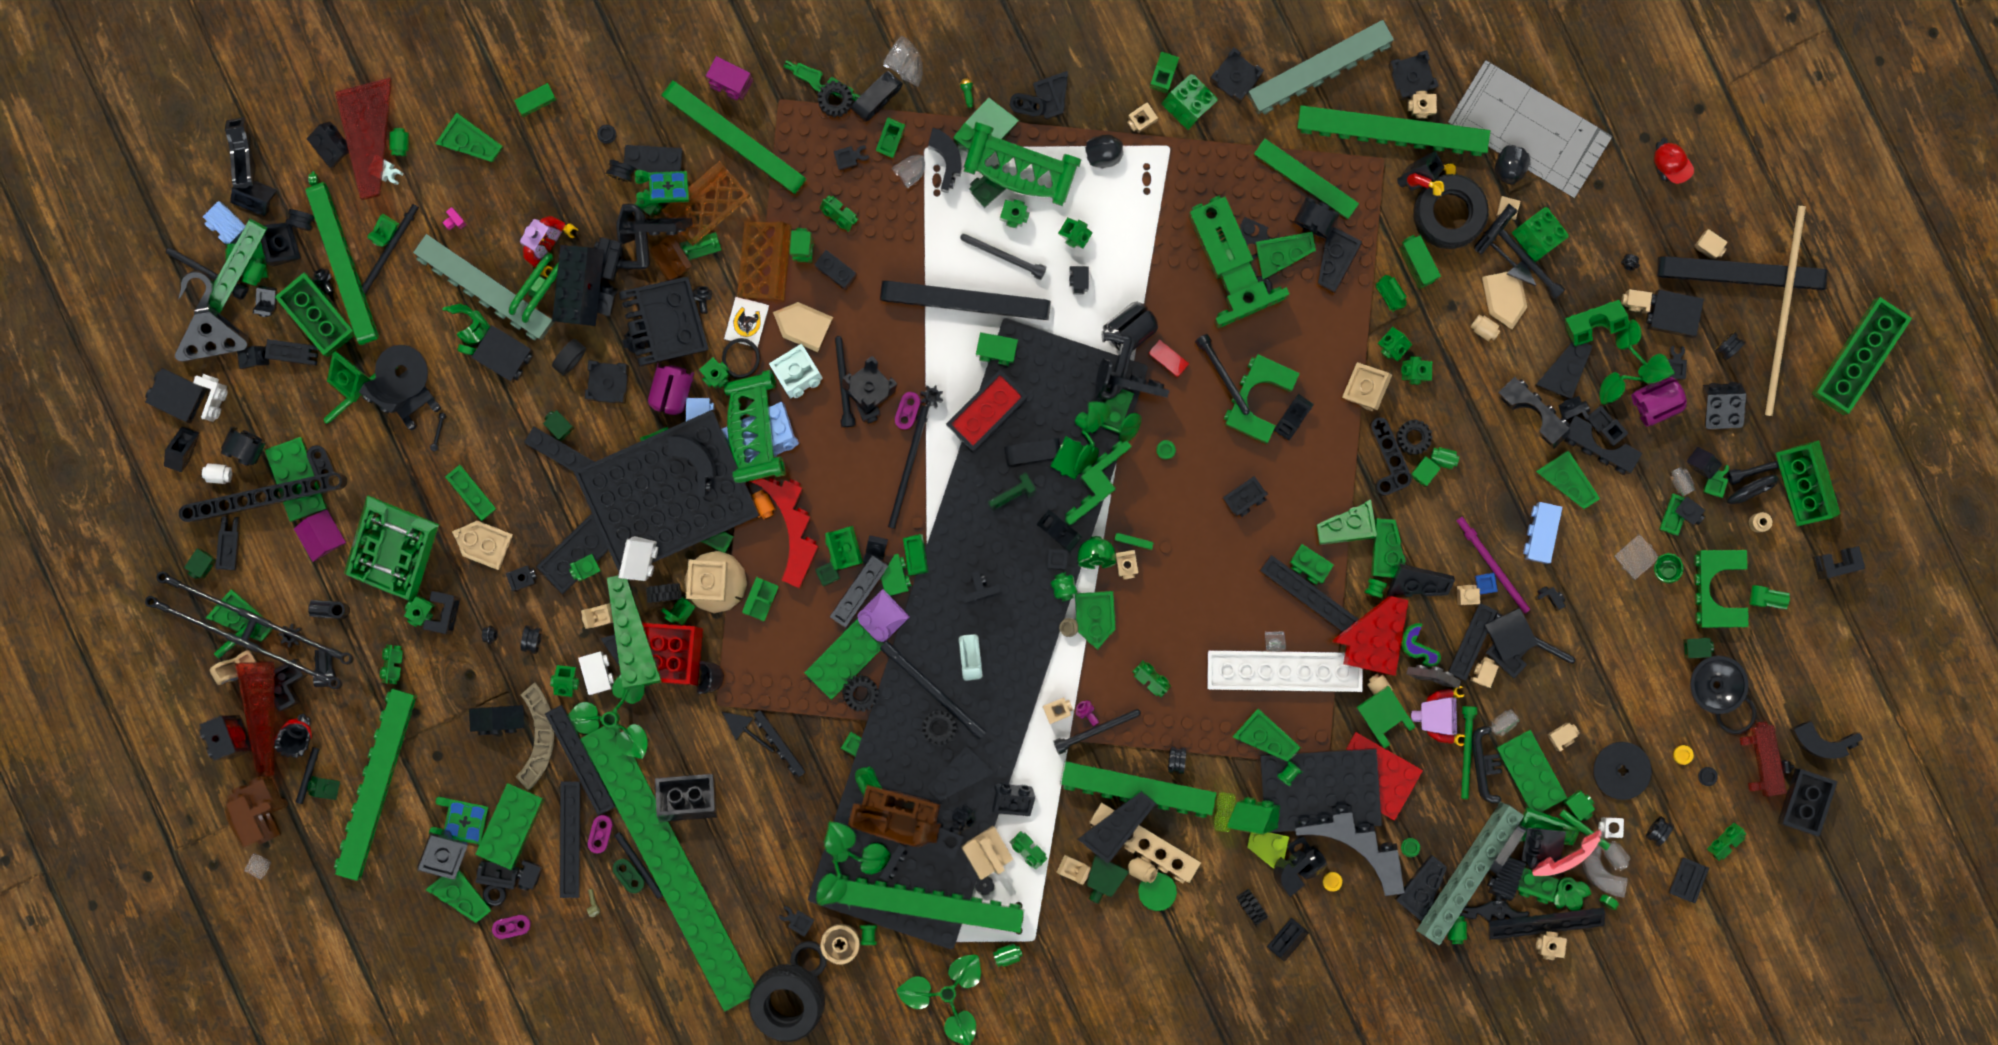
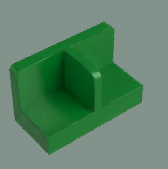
[742,577,779,621]

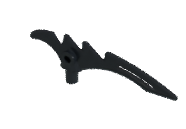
[1433,895,1529,921]

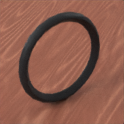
[722,338,760,379]
[1716,696,1756,734]

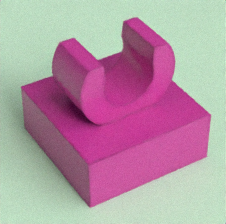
[443,207,467,230]

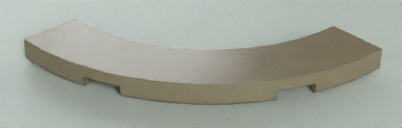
[516,682,555,791]

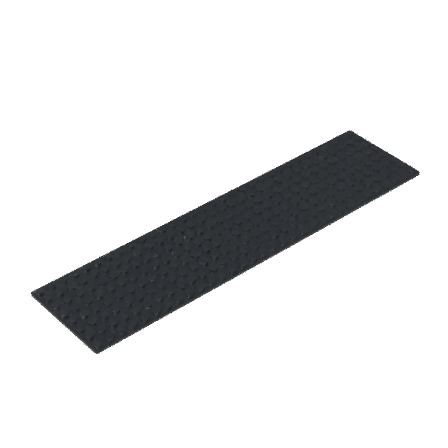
[808,318,1148,949]

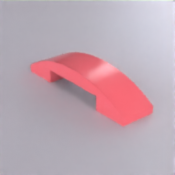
[1532,830,1602,876]

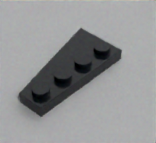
[1078,791,1156,863]

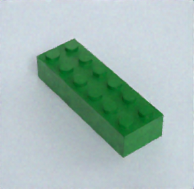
[1811,297,1912,416]

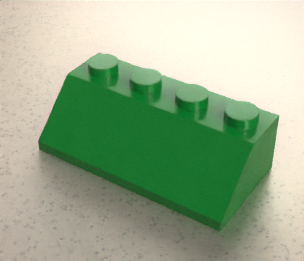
[1775,440,1841,526]

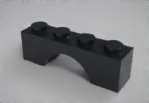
[1498,377,1570,449]
[1564,415,1642,475]

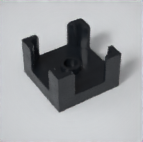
[1209,47,1264,104]
[1388,50,1439,101]
[842,356,897,414]
[585,360,629,404]
[1812,546,1865,580]
[423,591,461,634]

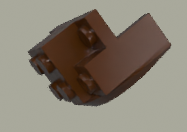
[225,777,289,848]
[849,785,941,848]

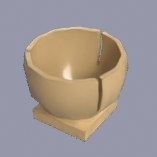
[684,551,747,613]

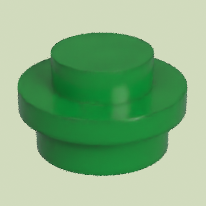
[1401,838,1420,857]

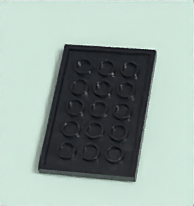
[1260,748,1382,832]

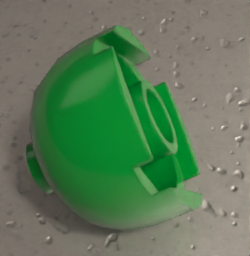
[1077,536,1116,569]

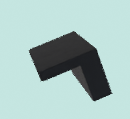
[230,181,276,216]

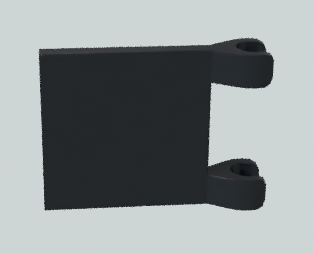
[396,370,441,431]

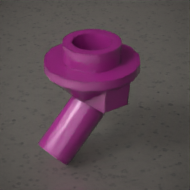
[1076,700,1100,727]

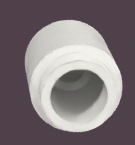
[202,463,232,484]

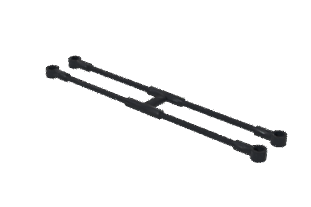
[145,571,354,690]

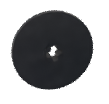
[1593,742,1652,800]

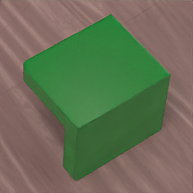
[1411,456,1440,487]

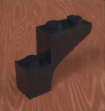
[225,117,256,188]

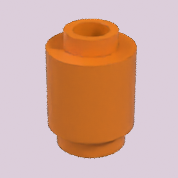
[752,489,775,520]

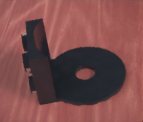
[359,345,428,413]

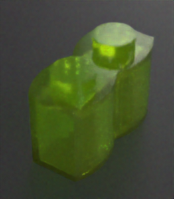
[1212,791,1236,832]

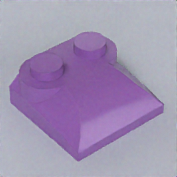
[858,589,909,642]

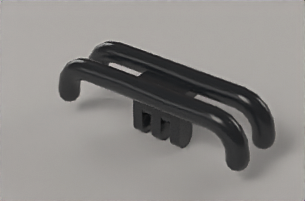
[1472,726,1502,803]

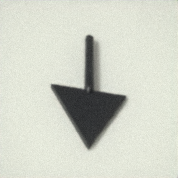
[1490,242,1536,286]
[722,712,774,752]

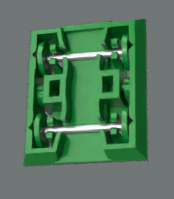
[344,496,439,602]

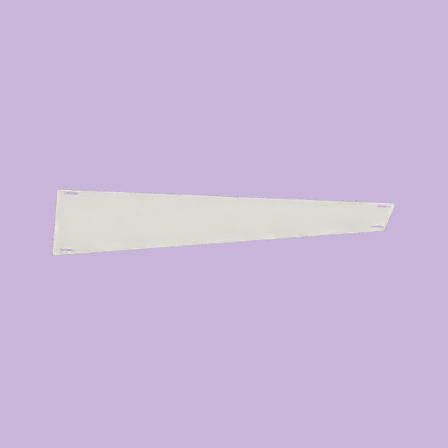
[924,146,1170,942]

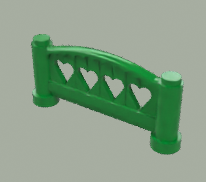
[964,122,1082,206]
[724,370,785,483]

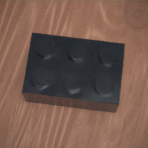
[1777,768,1838,837]
[655,774,717,822]

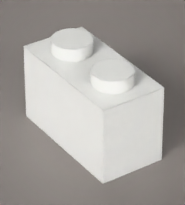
[578,652,615,695]

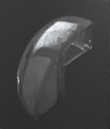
[883,35,923,87]

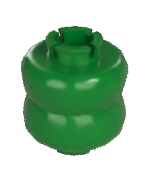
[1051,572,1078,602]

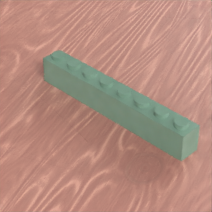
[1247,20,1394,115]
[413,234,554,341]

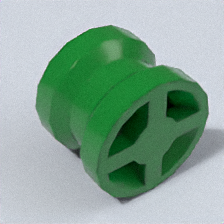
[1364,578,1387,599]

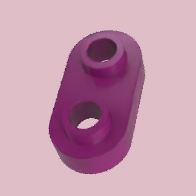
[895,392,920,430]
[588,815,613,853]
[492,915,531,939]

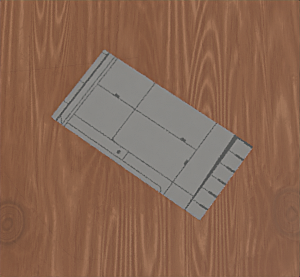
[1448,61,1612,198]

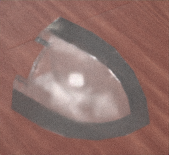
[892,155,925,188]

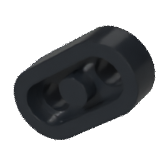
[1010,93,1047,116]
[307,445,335,476]

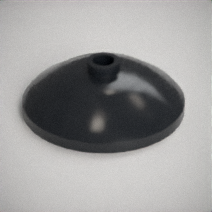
[1690,656,1749,714]

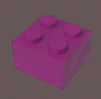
[706,56,753,101]

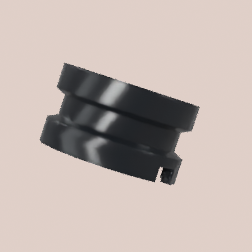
[605,160,635,183]
[285,209,315,231]
[1715,332,1746,361]
[520,625,542,654]
[1168,746,1186,774]
[1645,816,1674,847]

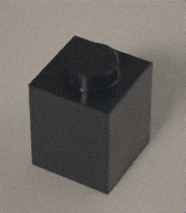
[1686,447,1722,480]

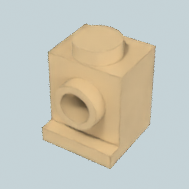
[1127,103,1158,133]
[1621,289,1652,314]
[1116,550,1138,579]
[1457,585,1480,605]
[1470,657,1499,688]
[1042,698,1073,724]
[1547,723,1580,751]

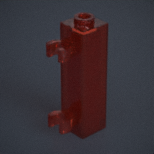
[1739,721,1787,797]

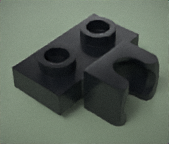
[1485,643,1529,679]

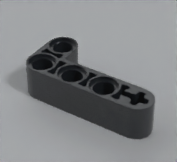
[1369,417,1412,496]

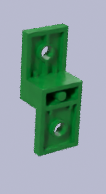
[1065,440,1132,527]

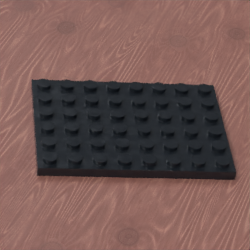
[573,409,760,573]

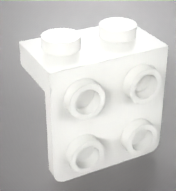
[193,374,228,422]

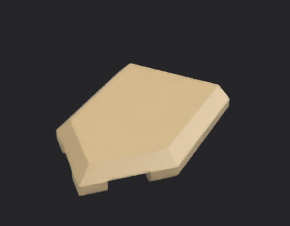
[1482,272,1527,329]
[773,302,833,352]
[452,521,513,570]

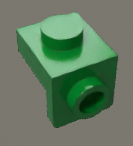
[367,214,399,247]
[661,597,696,625]

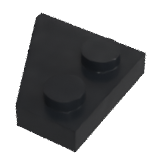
[1032,71,1068,120]

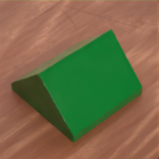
[327,351,371,403]

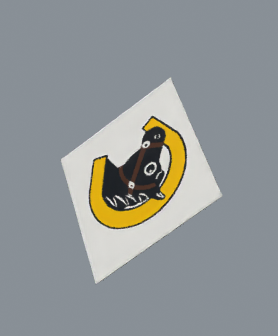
[724,297,769,348]

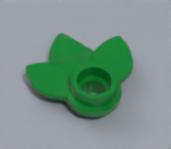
[1554,877,1591,911]

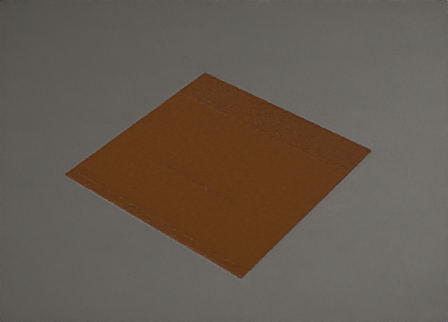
[716,99,1384,760]

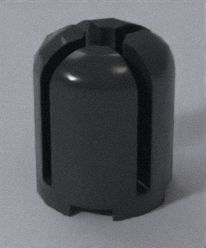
[1102,301,1158,351]

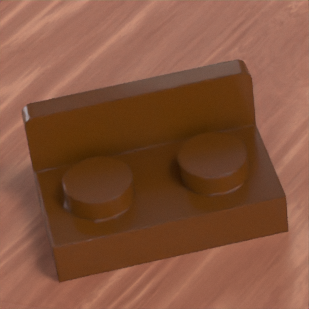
[649,235,692,281]

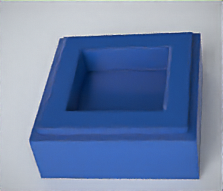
[1475,573,1498,595]

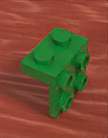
[1161,74,1218,130]
[1511,207,1569,262]

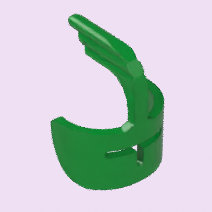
[442,304,490,345]

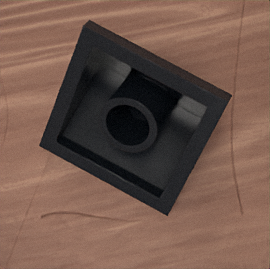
[261,223,301,267]

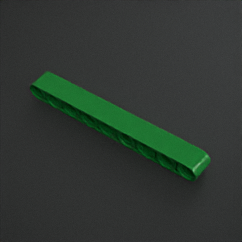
[661,80,807,194]
[306,182,379,346]

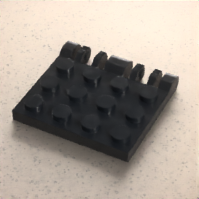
[619,277,709,367]

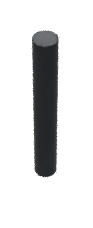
[296,747,320,804]

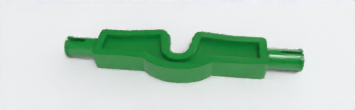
[783,60,860,102]

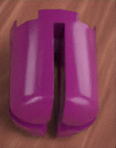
[648,363,694,415]
[1631,377,1687,427]

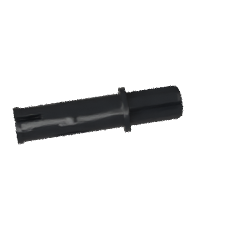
[1474,204,1518,254]

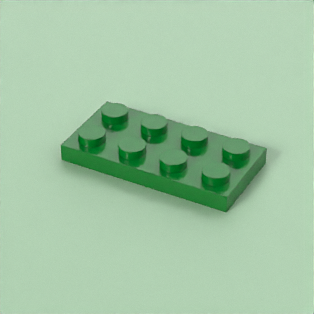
[265,437,327,522]
[804,619,884,700]
[1496,730,1567,812]

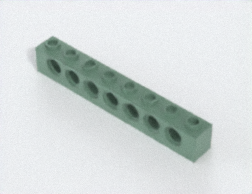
[1416,802,1524,945]

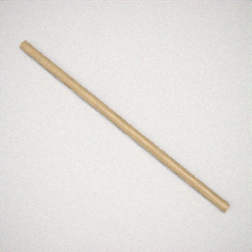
[1765,206,1806,416]

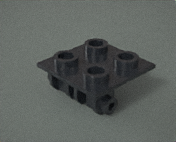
[1521,828,1566,868]

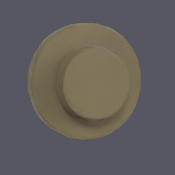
[1059,618,1078,637]

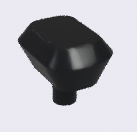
[1780,760,1794,775]

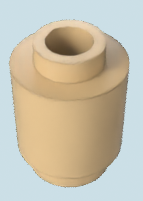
[1471,314,1500,341]
[1749,512,1772,533]
[1367,673,1393,695]
[1128,857,1158,883]

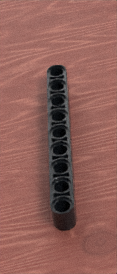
[1657,256,1828,290]
[880,281,1051,320]
[179,472,347,522]

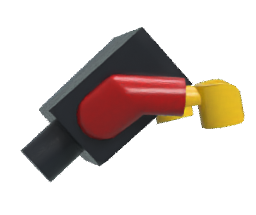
[1397,151,1456,196]

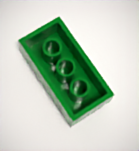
[275,272,355,358]
[475,783,545,870]

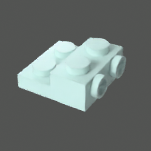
[769,344,823,399]

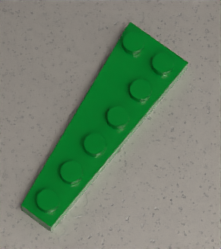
[607,575,662,690]

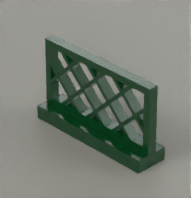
[988,473,1036,511]

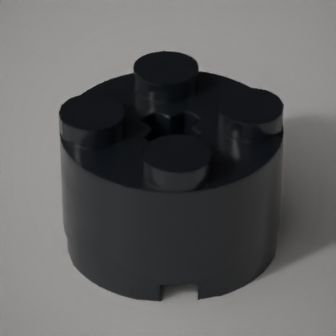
[1294,197,1340,239]
[221,426,266,466]

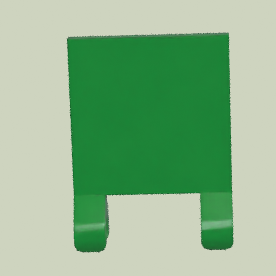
[1357,686,1415,748]

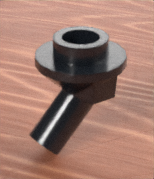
[312,268,334,295]
[693,286,712,314]

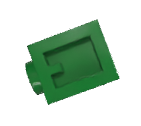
[569,554,601,581]

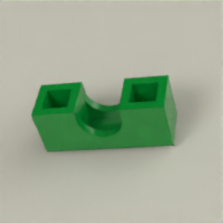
[790,228,814,263]
[1565,300,1629,347]

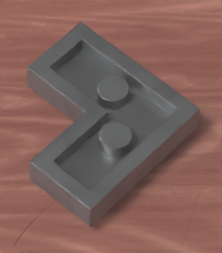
[1406,665,1461,688]

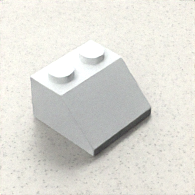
[619,536,658,581]

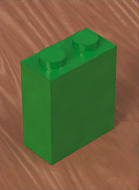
[1399,235,1441,289]

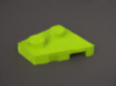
[1247,832,1289,869]

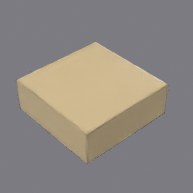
[1496,196,1520,220]

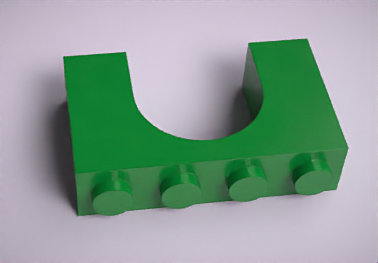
[1223,354,1300,444]
[1694,550,1749,628]

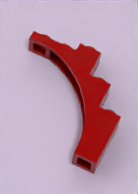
[749,478,819,589]

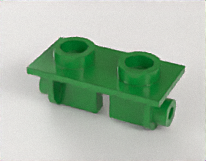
[819,195,859,232]
[680,232,721,260]
[379,644,403,684]
[1132,660,1172,698]
[1707,823,1747,861]
[1009,831,1048,870]

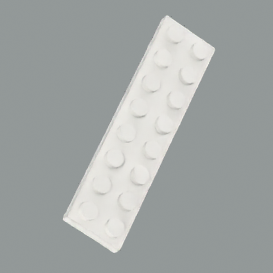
[1207,651,1362,692]

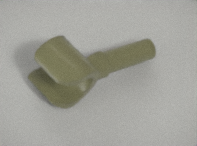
[587,889,600,918]

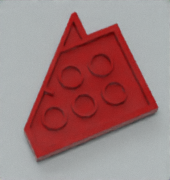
[1333,596,1409,676]
[1346,732,1423,821]

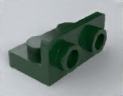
[969,164,1006,209]

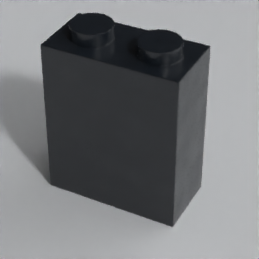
[1646,290,1704,338]
[471,325,534,383]
[145,368,208,423]

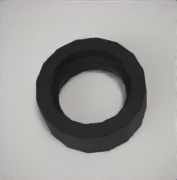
[552,339,586,376]
[790,941,827,977]

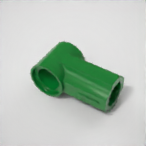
[1749,585,1790,609]

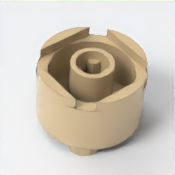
[821,924,860,964]

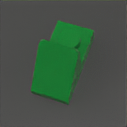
[876,117,905,158]

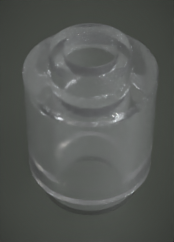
[1669,467,1696,496]
[1490,709,1520,737]
[1603,841,1631,871]

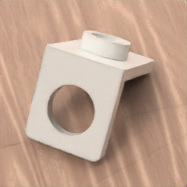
[1598,818,1624,838]

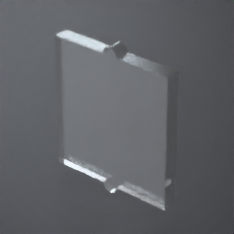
[1614,534,1659,580]

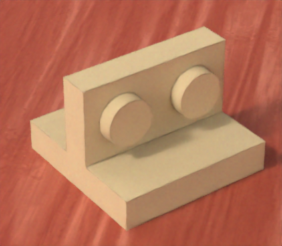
[1342,362,1392,411]
[960,826,1014,880]

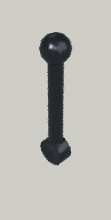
[430,412,446,451]

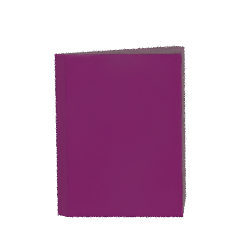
[294,510,346,562]

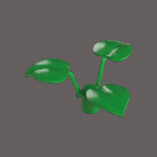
[1600,319,1675,405]
[1073,402,1142,474]
[568,675,648,759]
[816,822,891,905]
[896,955,981,1045]

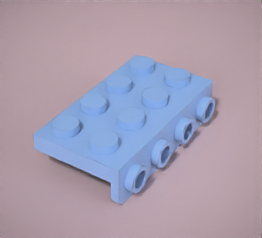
[722,402,799,463]

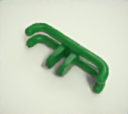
[508,253,559,323]

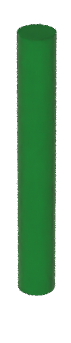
[214,623,258,659]
[1559,809,1611,851]

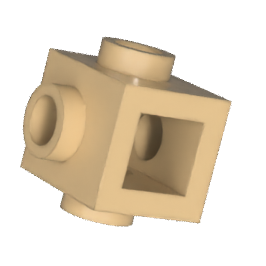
[1408,91,1437,119]
[1536,931,1567,960]

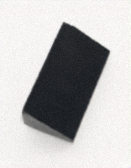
[1267,917,1309,962]

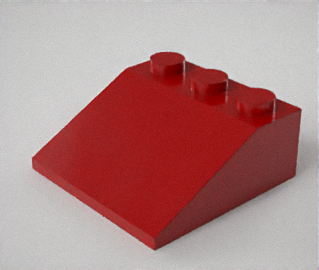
[642,623,703,686]

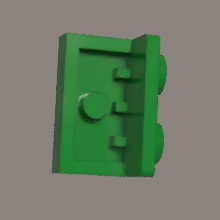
[825,526,863,570]

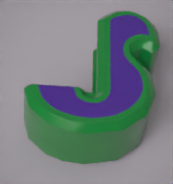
[1401,623,1441,667]

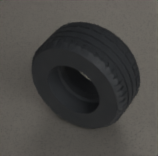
[1413,174,1489,249]
[749,964,825,1042]

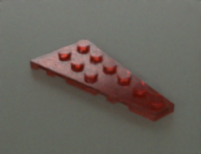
[335,78,392,200]
[235,661,274,777]

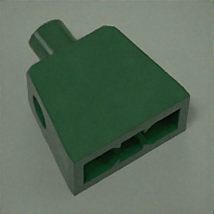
[1086,855,1129,904]

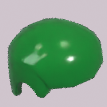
[1654,553,1684,584]

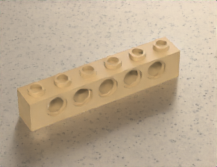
[1089,802,1201,883]

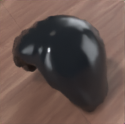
[1085,135,1124,169]
[1495,145,1531,185]
[697,660,724,694]

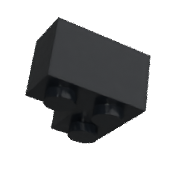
[260,659,308,712]
[469,705,524,735]

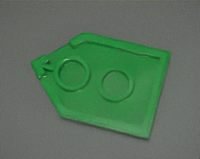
[1075,591,1116,650]

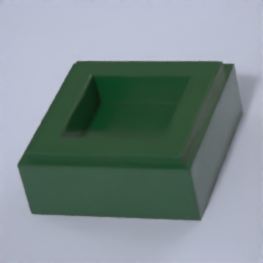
[815,562,840,587]

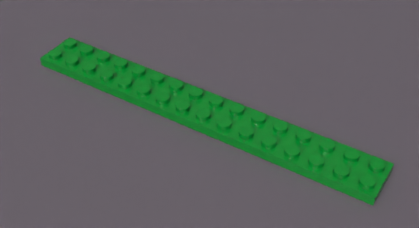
[581,726,755,1012]

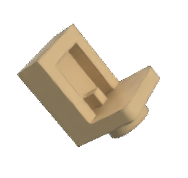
[581,604,613,629]
[1057,855,1091,885]

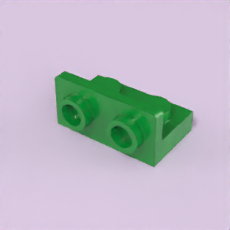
[1104,387,1134,429]
[1289,544,1334,585]
[1517,868,1559,904]

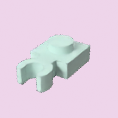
[367,156,403,185]

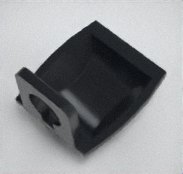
[1287,836,1327,879]

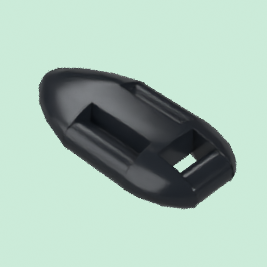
[1727,475,1778,504]

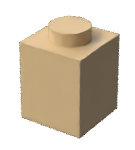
[1694,229,1727,260]

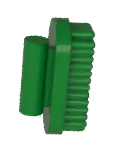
[1376,275,1407,312]
[855,766,882,797]

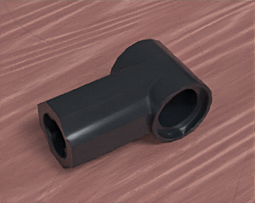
[308,600,350,619]
[313,649,336,688]

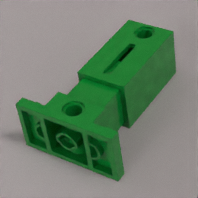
[1189,196,1290,329]

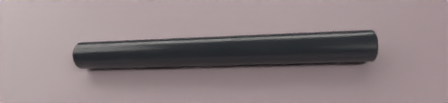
[614,832,663,899]

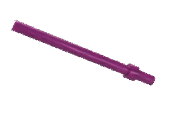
[1456,517,1530,614]

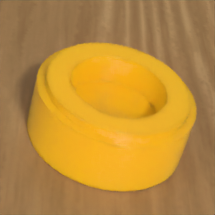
[1673,745,1693,765]
[1322,872,1342,892]

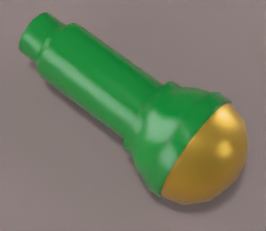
[960,78,973,108]

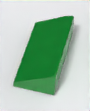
[514,83,557,117]

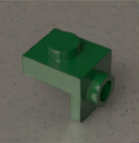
[307,776,340,800]

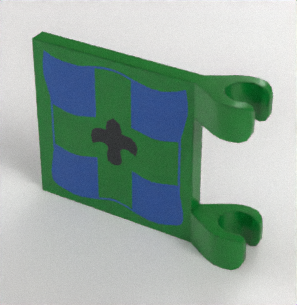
[635,170,689,206]
[429,796,488,845]

